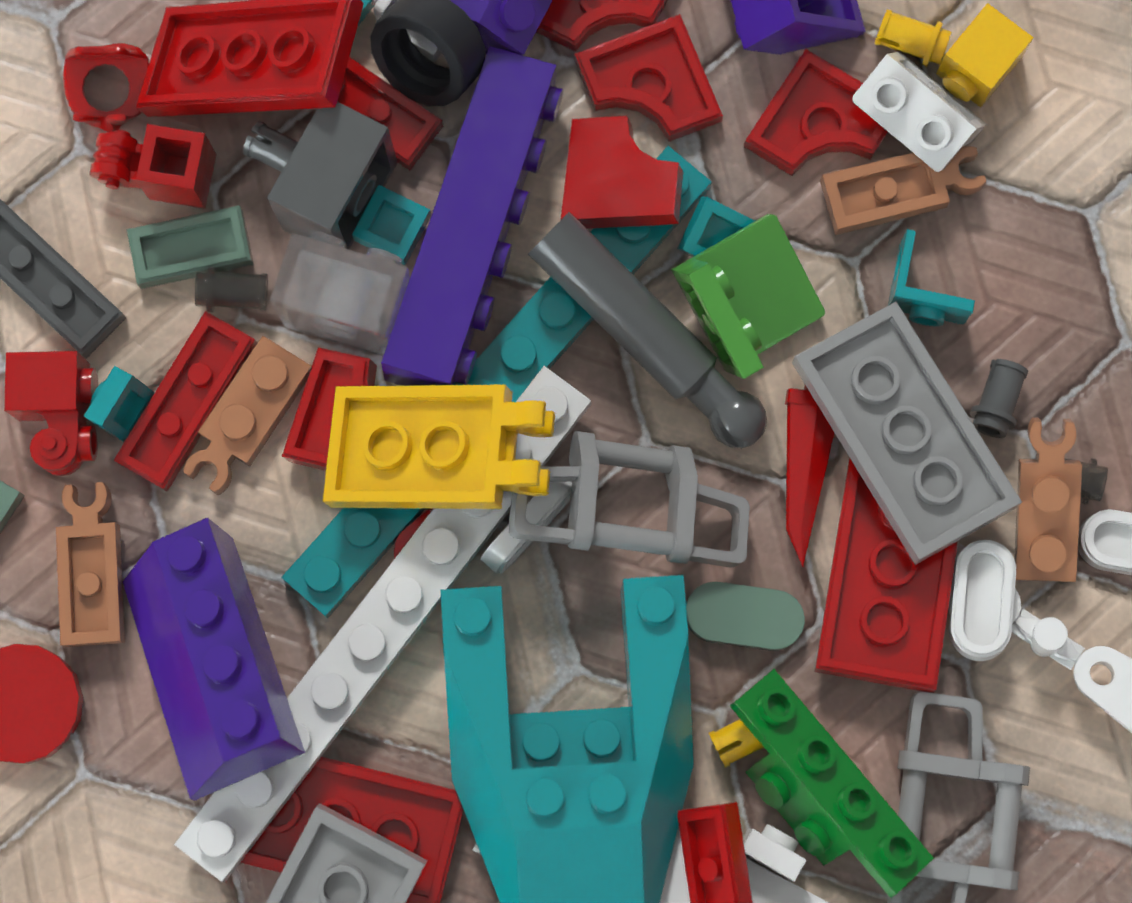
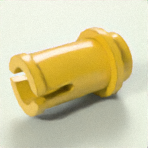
[875,8,952,66]
[709,719,763,768]

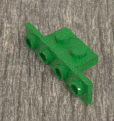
[730,669,934,898]

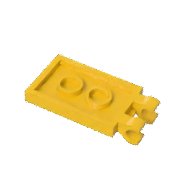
[322,385,555,509]

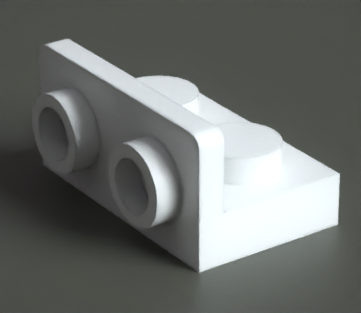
[852,52,987,172]

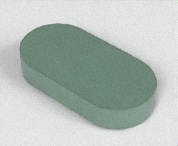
[686,582,805,651]

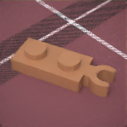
[820,146,986,235]
[184,336,312,495]
[1014,418,1082,582]
[56,482,125,647]

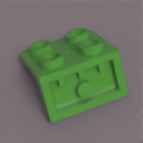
[671,214,825,379]

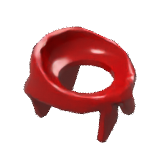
[63,43,149,132]

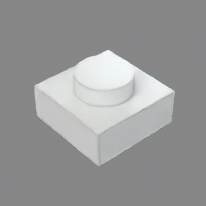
[743,824,806,882]

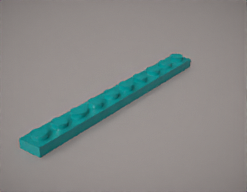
[281,145,712,618]

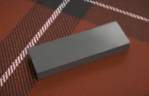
[0,199,127,359]

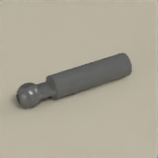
[528,212,767,449]

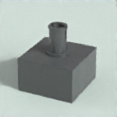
[243,102,398,261]

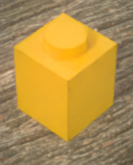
[936,3,1034,108]

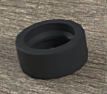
[370,0,485,106]

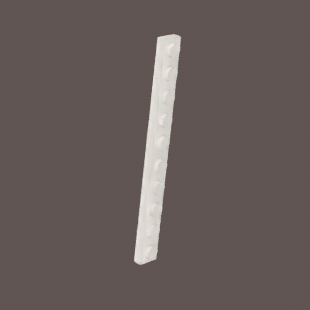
[174,366,591,882]

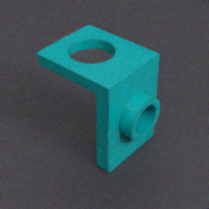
[888,229,975,327]

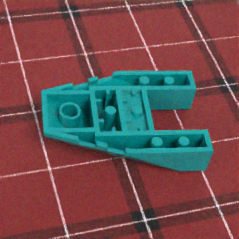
[441,575,694,903]

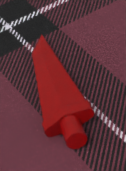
[785,384,835,567]

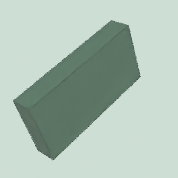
[127,205,254,289]

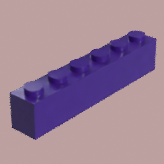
[381,46,563,386]

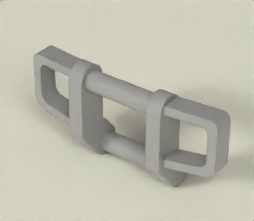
[509,431,750,568]
[887,692,1030,903]

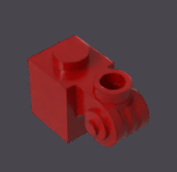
[89,124,217,209]
[4,351,98,476]

